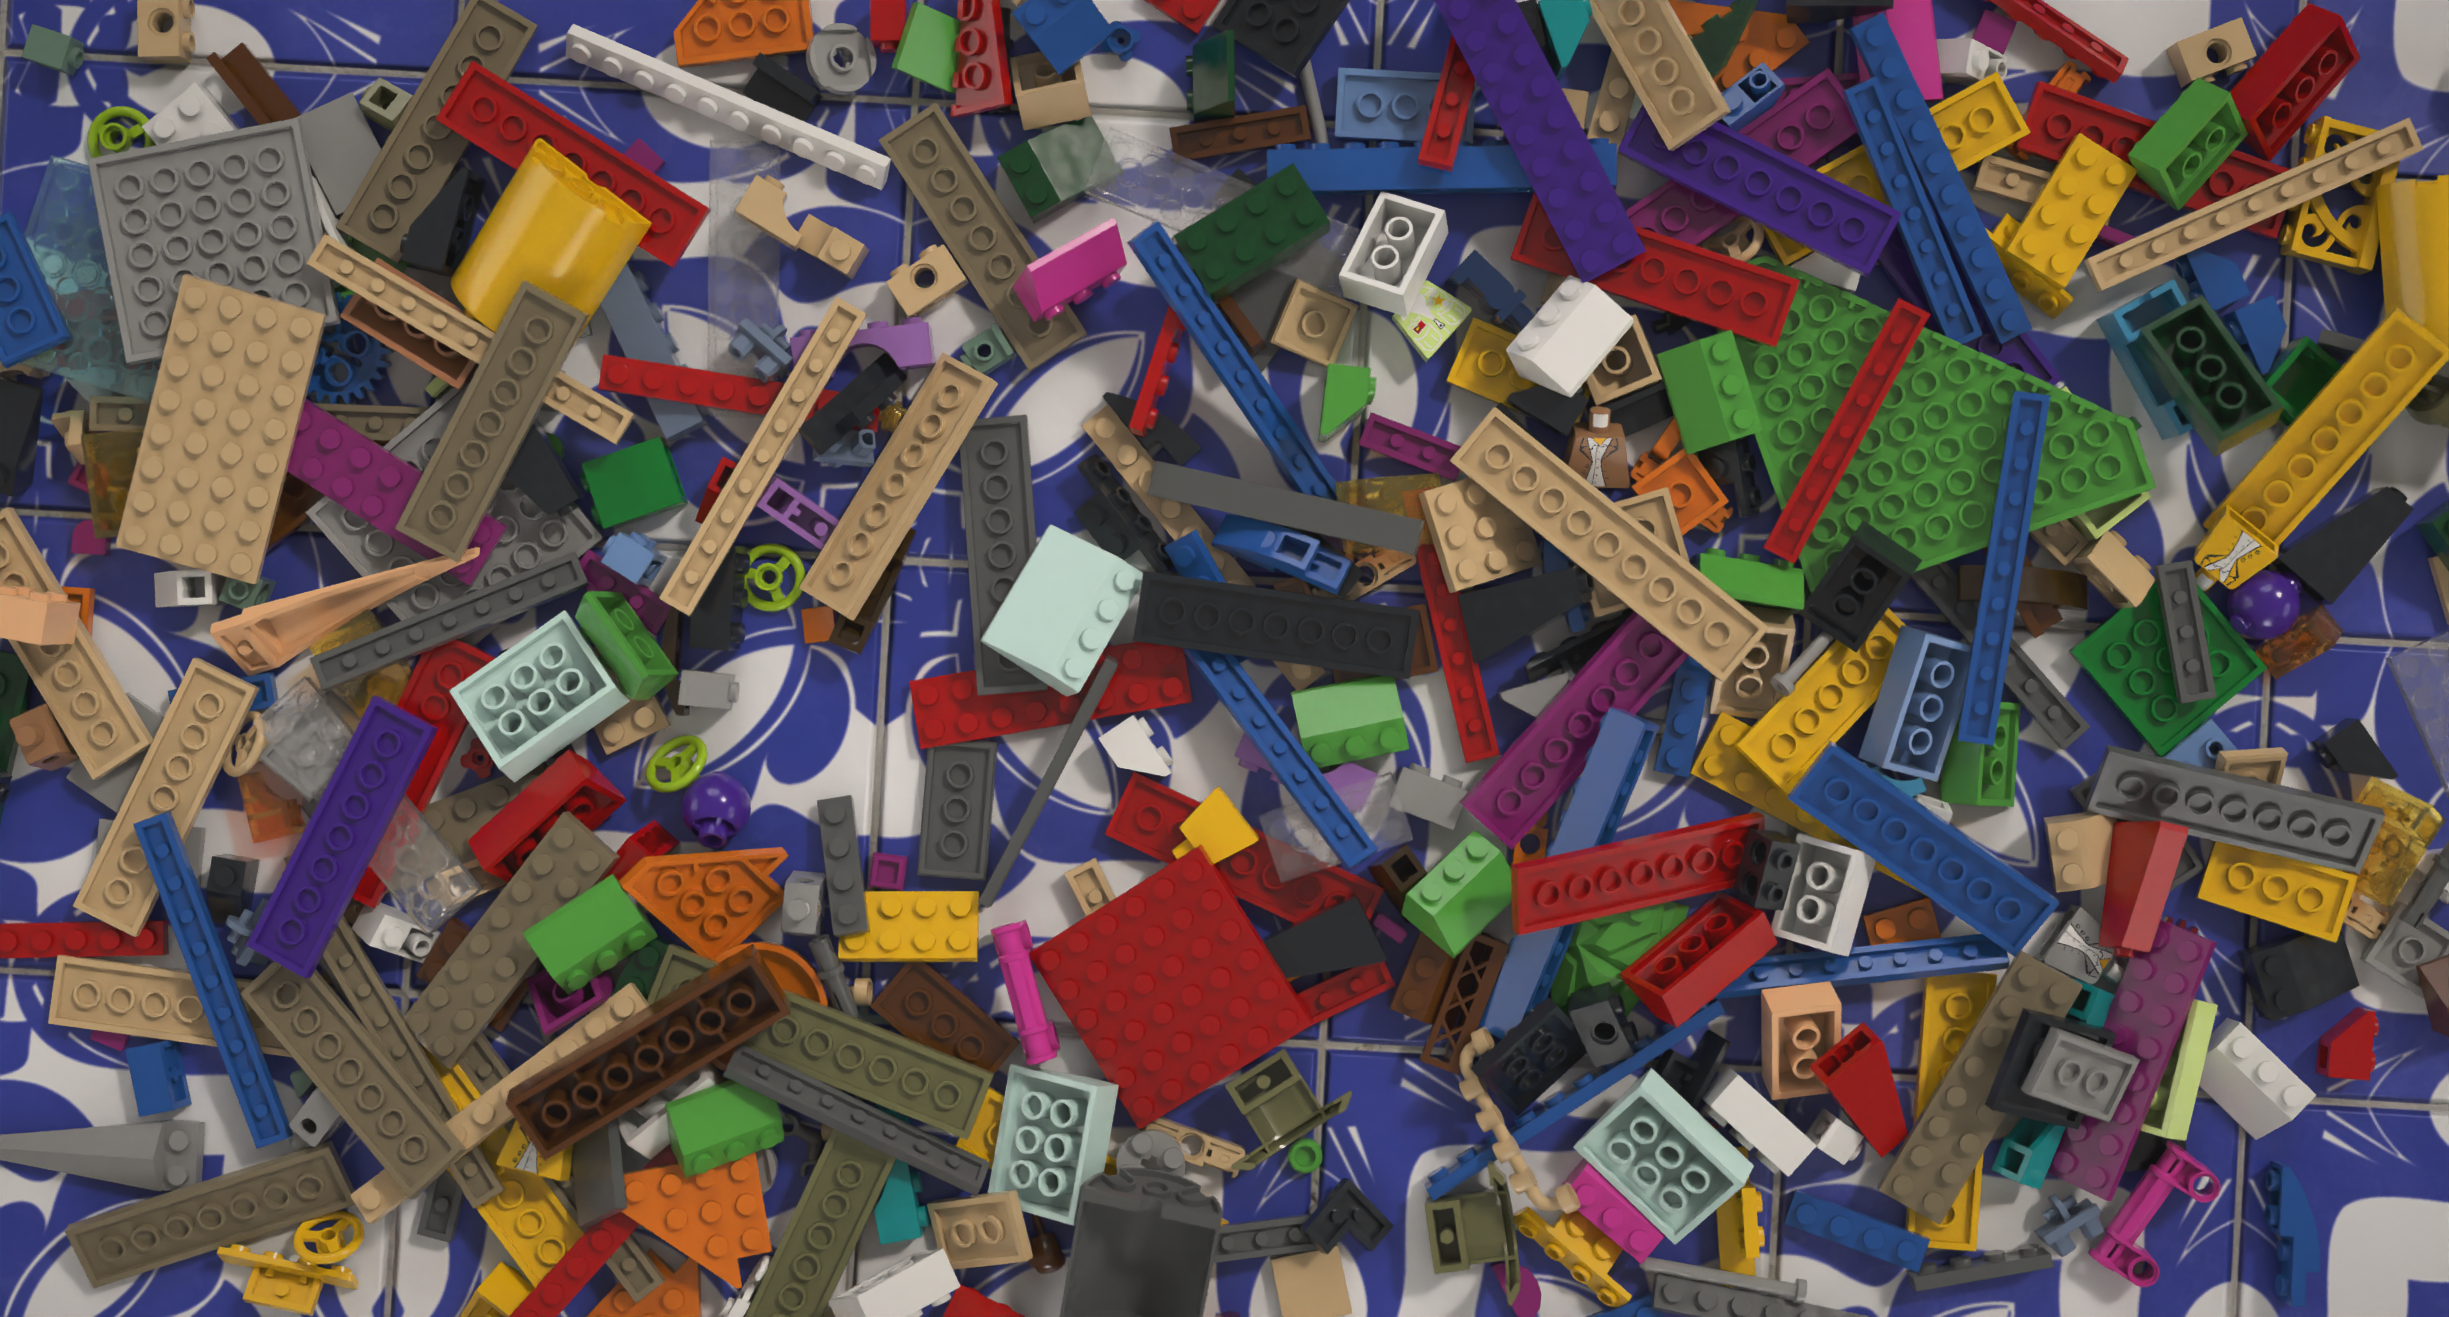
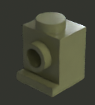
[359,77,413,132]

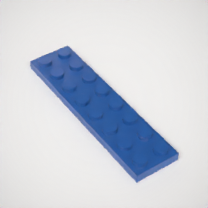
[1787,741,2060,956]

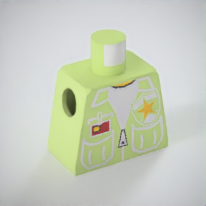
[1392,280,1473,362]

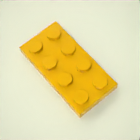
[2003,133,2138,289]
[1446,317,1591,434]
[2196,841,2358,943]
[838,891,980,962]

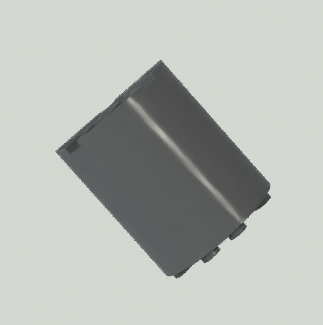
[1060,1168,1222,1317]

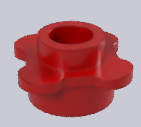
[460,738,496,778]

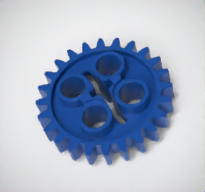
[306,292,394,404]

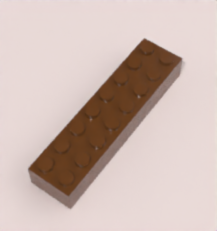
[506,944,791,1161]

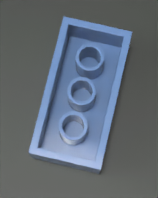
[1858,625,1972,782]

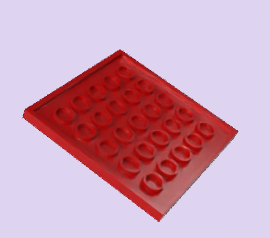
[1029,844,1314,1130]

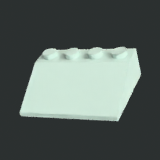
[980,524,1143,697]
[449,610,630,782]
[988,1064,1119,1226]
[1573,1068,1754,1245]

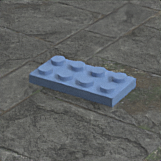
[1334,67,1476,146]

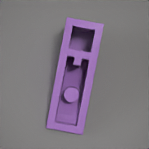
[756,474,840,550]

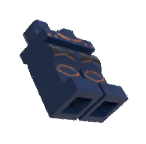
[1445,250,1535,334]

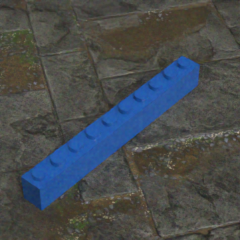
[1267,138,1617,196]
[1478,707,1660,1039]

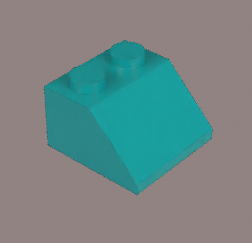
[1537,0,1592,80]

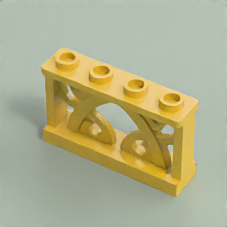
[2278,116,2400,275]

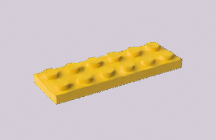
[1734,608,1906,795]

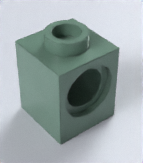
[21,24,85,76]
[219,575,277,609]

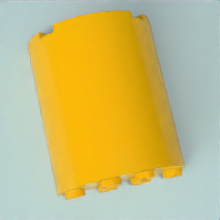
[451,138,652,348]
[2376,175,2449,346]

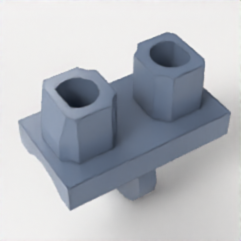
[728,317,793,383]
[812,429,876,468]
[225,898,269,967]
[2035,1194,2104,1257]

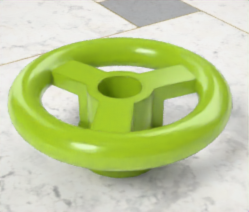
[87,106,156,158]
[744,543,806,612]
[646,735,707,793]

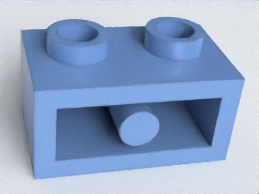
[601,531,668,586]
[2162,718,2238,769]

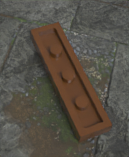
[1169,105,1311,164]

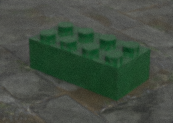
[1173,163,1330,302]
[2136,295,2283,457]

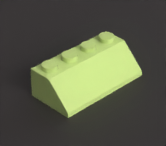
[2140,999,2218,1141]

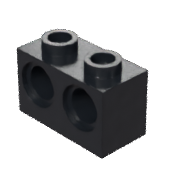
[1732,828,1801,911]

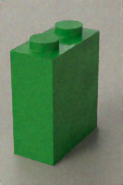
[580,436,688,531]

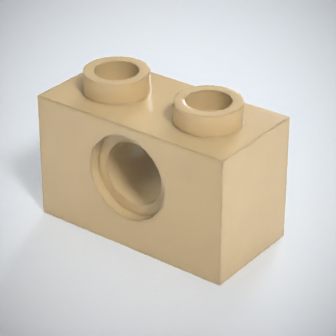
[137,0,196,64]
[2166,17,2257,88]
[886,244,969,318]

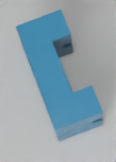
[2096,279,2193,440]

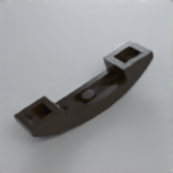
[828,528,916,656]
[1957,565,2088,611]
[662,606,690,716]

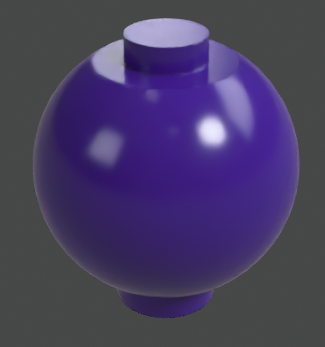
[2227,570,2302,639]
[681,771,751,849]

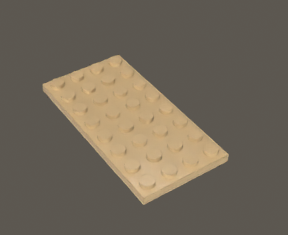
[115,274,327,585]

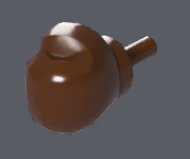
[1028,1214,1066,1274]

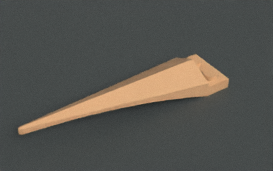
[210,547,480,676]

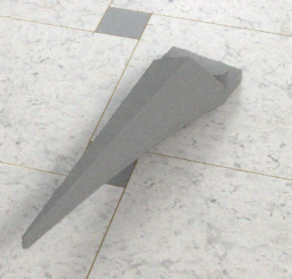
[0,1120,205,1191]

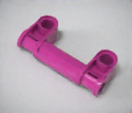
[990,920,1061,1065]
[2088,1140,2221,1287]

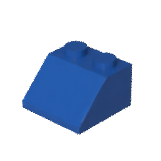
[1012,0,1114,76]

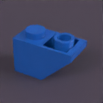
[1717,62,1785,132]
[2174,249,2250,311]
[2224,295,2287,375]

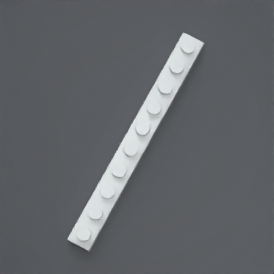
[566,24,891,190]

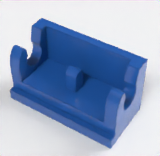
[125,1040,192,1117]

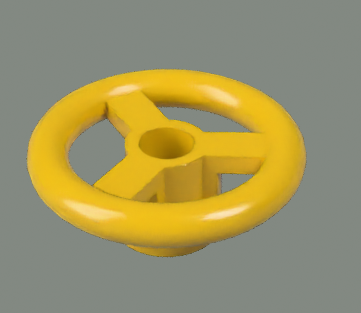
[293,1210,365,1264]

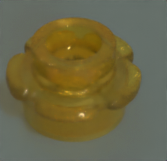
[878,401,907,433]

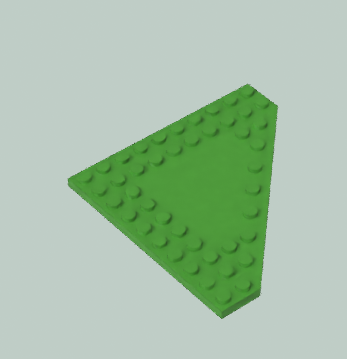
[1717,255,2156,593]

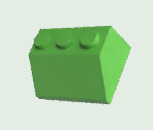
[2128,77,2248,211]
[1655,330,1763,455]
[1318,363,1377,443]
[1693,548,1805,611]
[575,591,679,700]
[1291,675,1409,768]
[1939,702,2021,807]
[1401,830,1512,958]
[523,874,658,995]
[665,1080,784,1178]

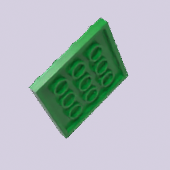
[2068,562,2267,757]

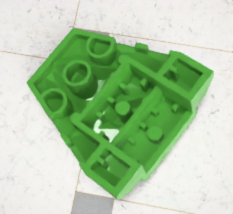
[1550,901,1689,1025]

